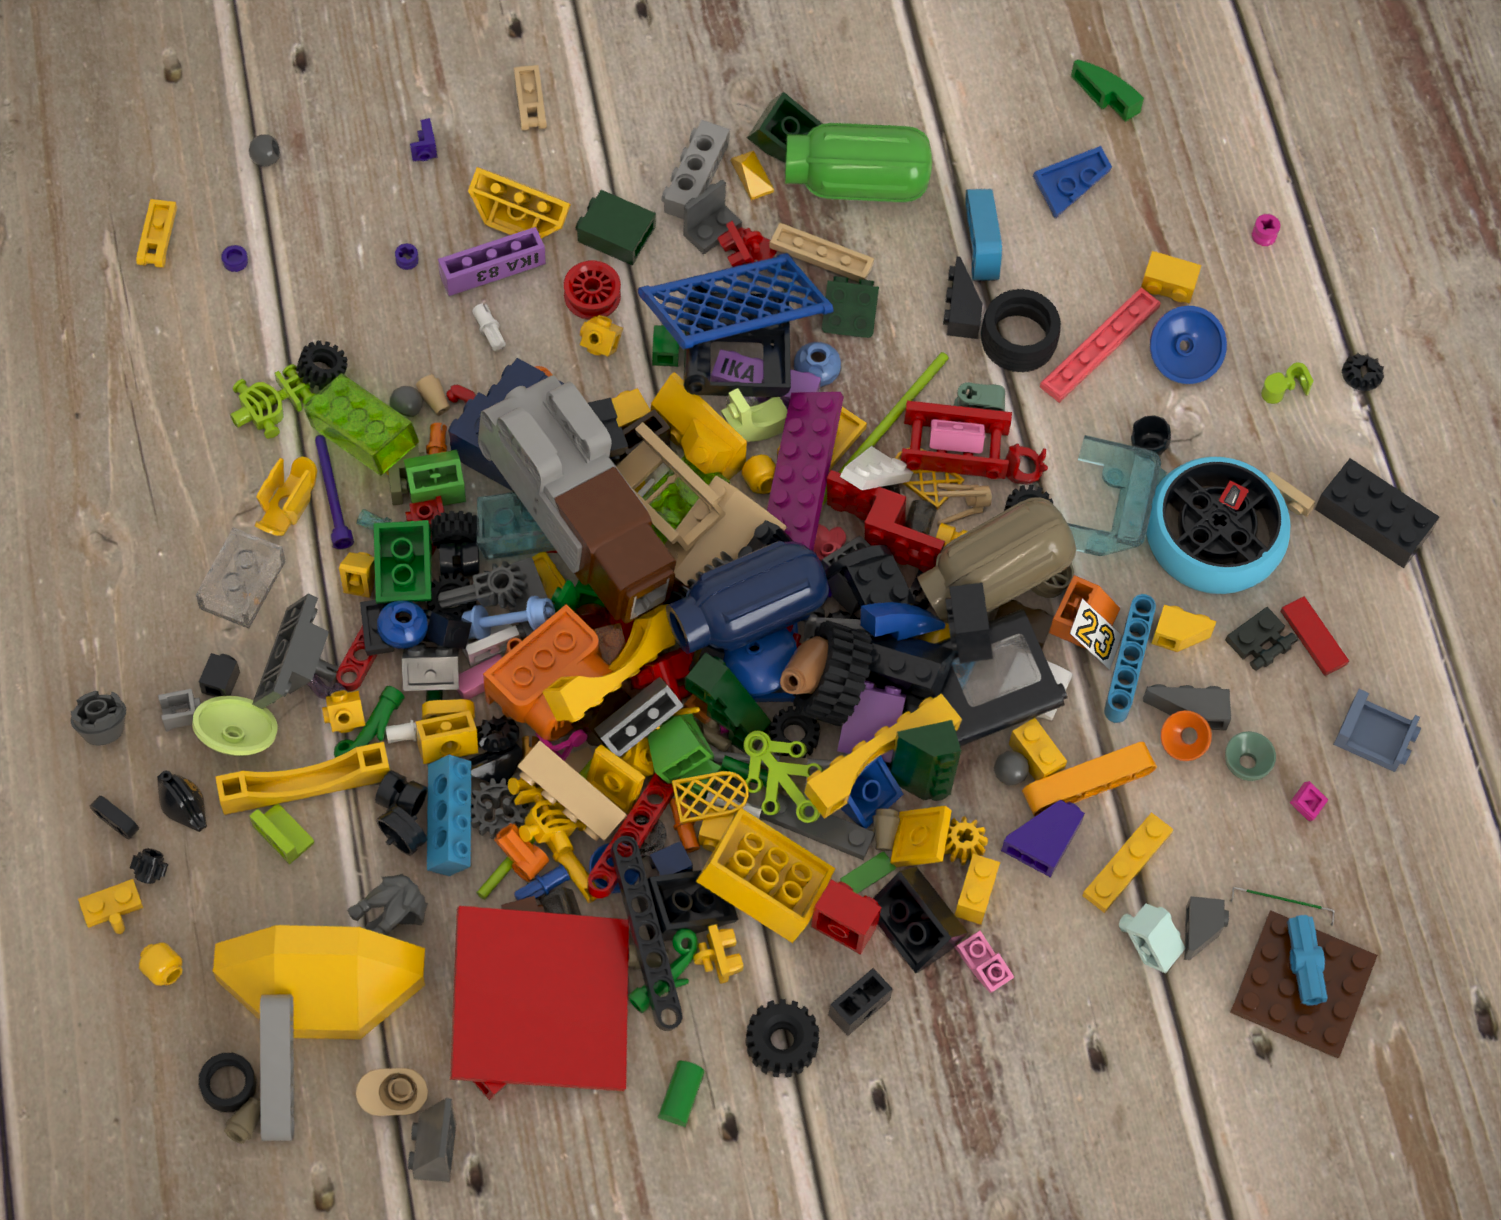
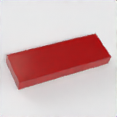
[1280,596,1349,676]

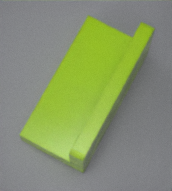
[249,804,314,865]

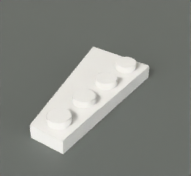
[840,446,914,490]

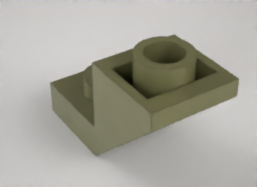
[388,442,425,505]

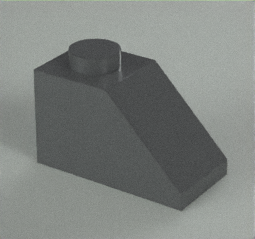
[1184,896,1229,960]

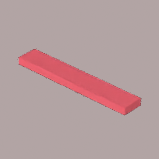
[1040,287,1161,403]

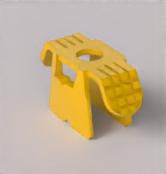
[254,457,317,536]

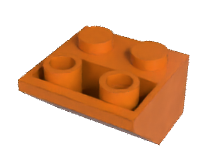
[1049,575,1120,649]

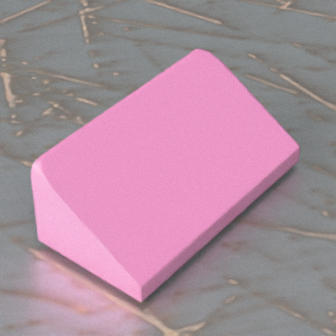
[930,419,985,454]
[456,654,502,700]

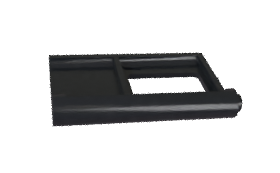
[684,276,791,397]

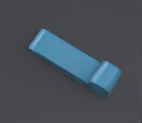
[965,189,1002,281]

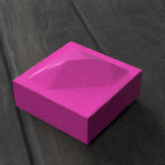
[1290,781,1328,821]

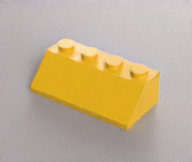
[651,372,747,482]

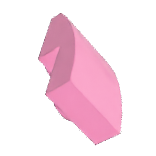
[955,931,1014,993]

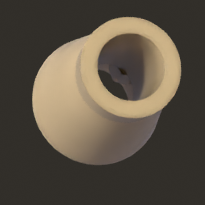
[416,374,450,415]

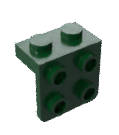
[822,276,879,338]

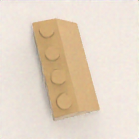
[517,741,627,842]

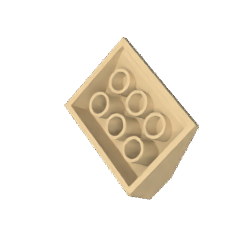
[664,476,787,588]

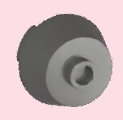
[71,691,126,746]

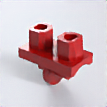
[717,221,763,267]

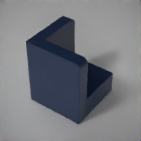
[650,841,693,876]

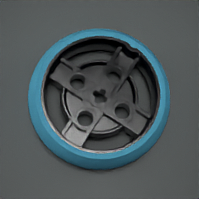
[1145,457,1291,594]

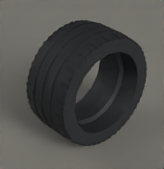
[981,289,1061,372]

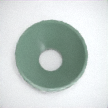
[1225,731,1276,781]

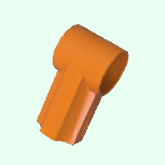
[494,824,549,882]

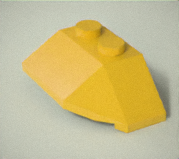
[468,167,571,239]

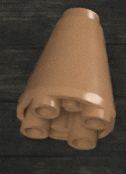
[780,636,828,694]

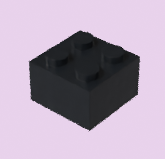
[945,582,993,663]

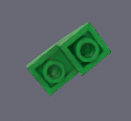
[551,579,579,614]

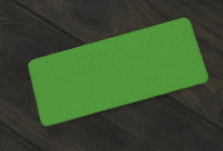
[840,851,896,894]

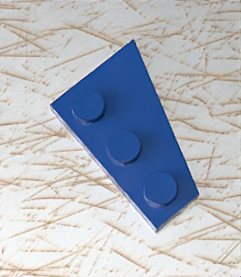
[1033,146,1112,218]

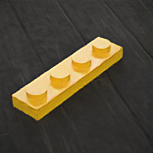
[1082,812,1174,913]

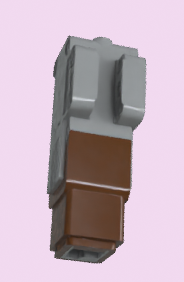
[478,375,676,624]

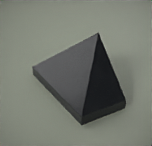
[469,743,523,786]

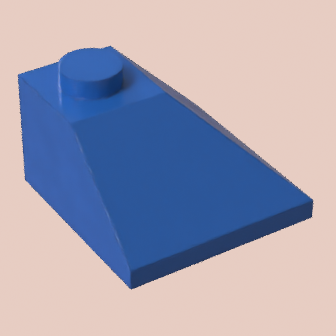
[840,755,903,829]

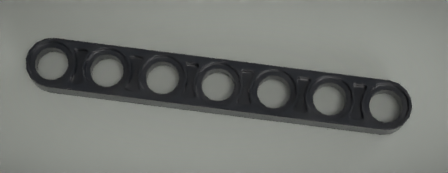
[611,836,683,1031]

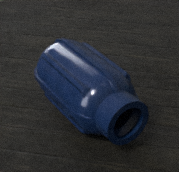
[666,541,829,654]

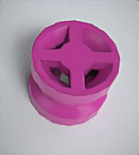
[1252,214,1281,246]

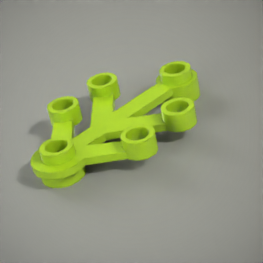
[744,731,824,823]

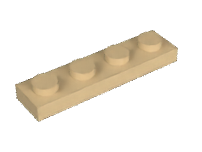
[769,223,874,282]

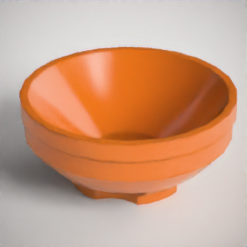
[1161,711,1212,761]

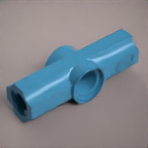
[1287,915,1328,1006]

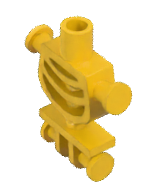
[508,778,587,855]

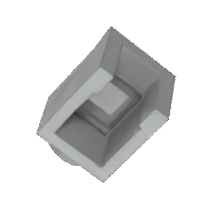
[158,689,201,731]

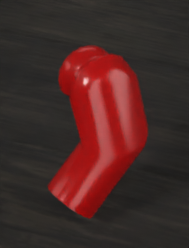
[446,384,476,404]

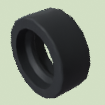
[198,1053,257,1112]

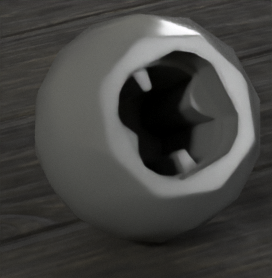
[249,134,280,166]
[389,386,422,417]
[994,751,1029,786]

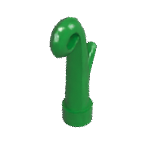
[334,686,405,758]
[628,929,698,1014]

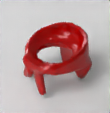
[1004,444,1048,485]

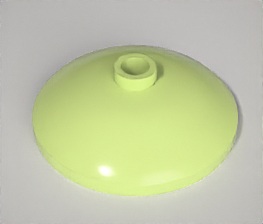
[192,696,278,756]

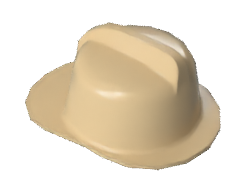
[356,1068,428,1116]

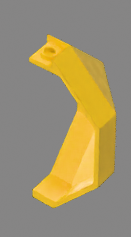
[213,925,425,1040]

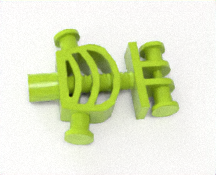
[230,364,318,439]

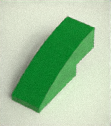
[1071,59,1144,122]

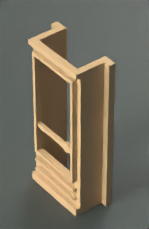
[616,422,726,551]

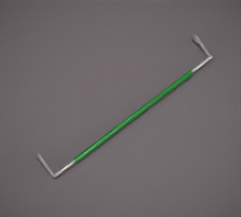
[1231,887,1335,926]

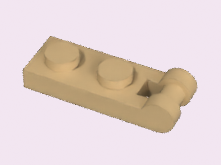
[514,65,547,131]

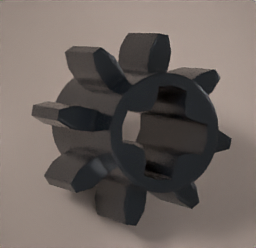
[130,848,168,884]

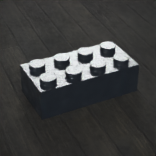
[1315,458,1440,568]

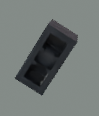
[828,968,893,1036]

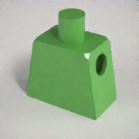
[648,715,713,784]

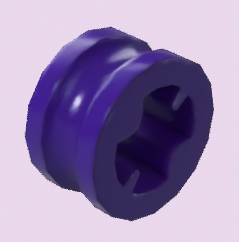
[395,243,419,270]

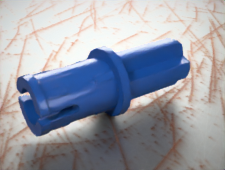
[514,864,570,900]

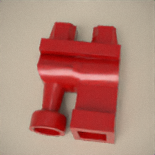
[630,648,695,703]

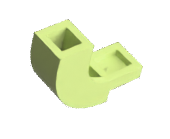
[721,388,787,442]

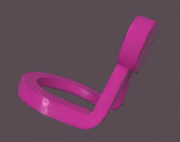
[535,729,587,761]

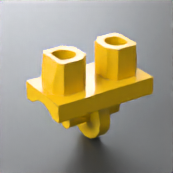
[693,924,744,984]

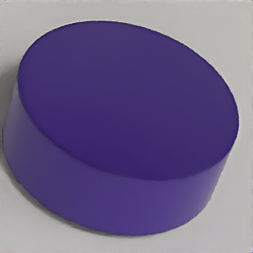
[221,245,248,272]

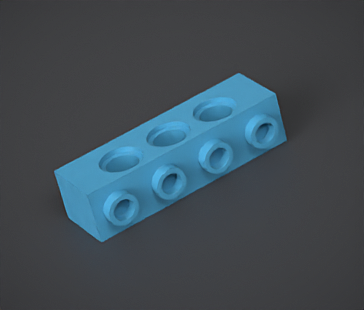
[427,754,471,876]

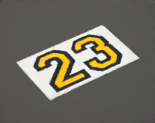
[1070,599,1122,670]

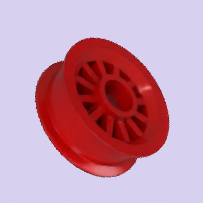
[564,260,621,320]

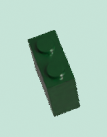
[575,190,656,266]

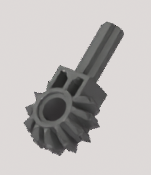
[438,560,528,609]

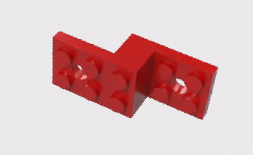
[827,470,945,573]

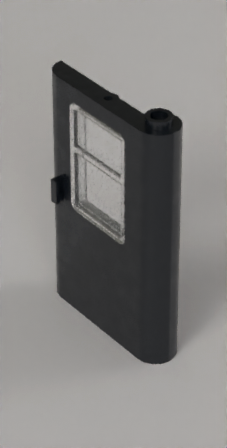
[875,609,1068,747]

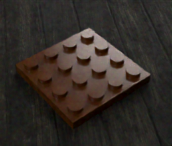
[1230,910,1378,1058]

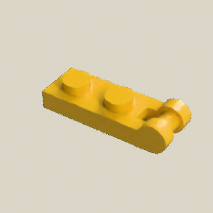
[136,199,177,268]

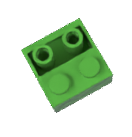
[403,450,466,506]

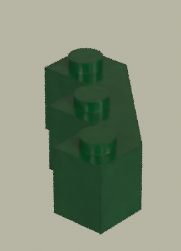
[685,652,771,754]

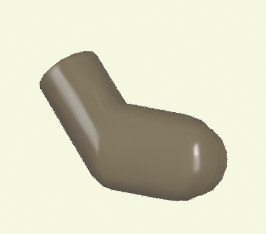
[701,720,732,752]

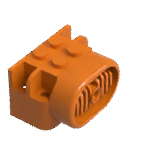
[483,604,613,742]

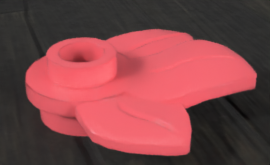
[813,524,846,561]

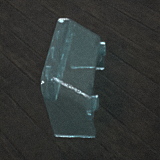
[1067,435,1161,556]

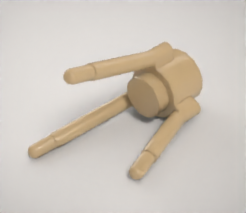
[937,483,992,526]

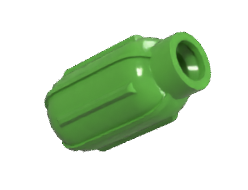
[785,123,932,202]

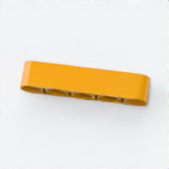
[1022,742,1157,816]

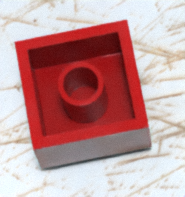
[811,879,881,955]

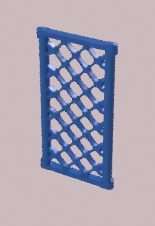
[638,253,833,349]

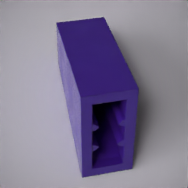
[1001,800,1085,878]

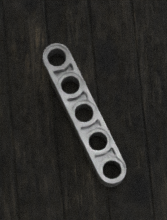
[260,994,294,1141]

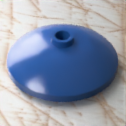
[1150,306,1227,384]
[723,628,797,696]

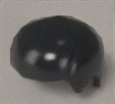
[1131,415,1171,457]

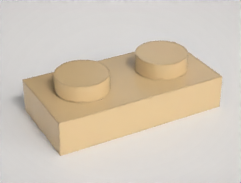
[1267,471,1315,517]

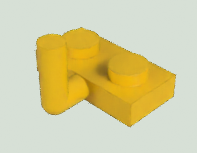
[78,879,143,934]

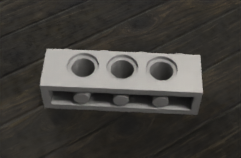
[661,120,730,219]

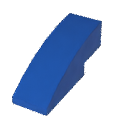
[860,602,945,641]

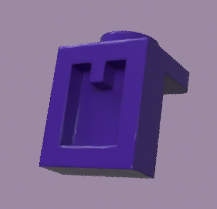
[410,118,438,161]

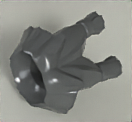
[347,874,428,936]

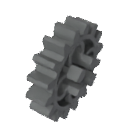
[471,778,529,839]

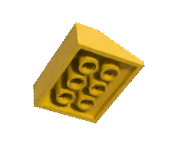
[696,807,836,943]

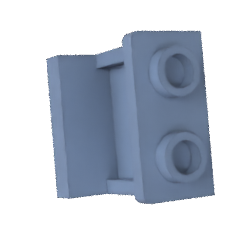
[1333,689,1421,772]

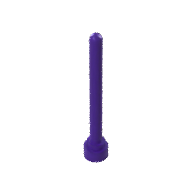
[315,435,354,549]

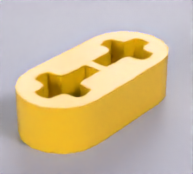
[422,699,475,720]

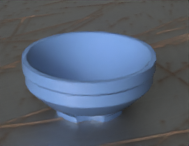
[794,342,841,387]

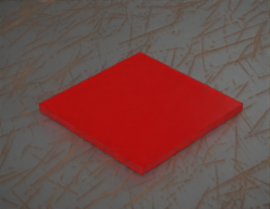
[450,906,629,1091]

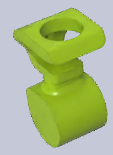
[1261,362,1314,404]

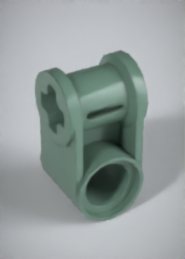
[954,382,1005,411]

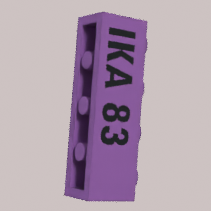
[438,227,546,296]
[711,349,821,410]

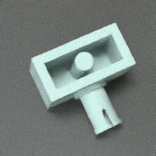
[1119,904,1186,973]

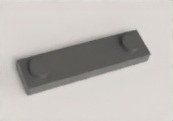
[760,793,875,861]

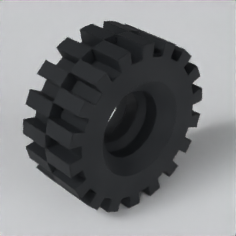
[746,999,820,1078]

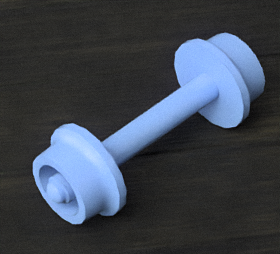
[462,596,555,640]

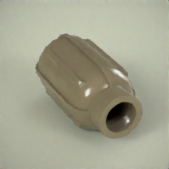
[917,497,1077,621]

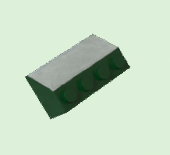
[889,720,961,801]

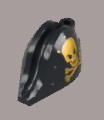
[157,770,207,832]

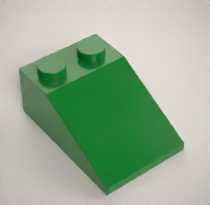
[373,520,432,604]

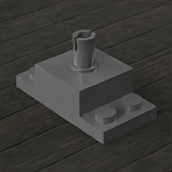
[252,593,338,709]

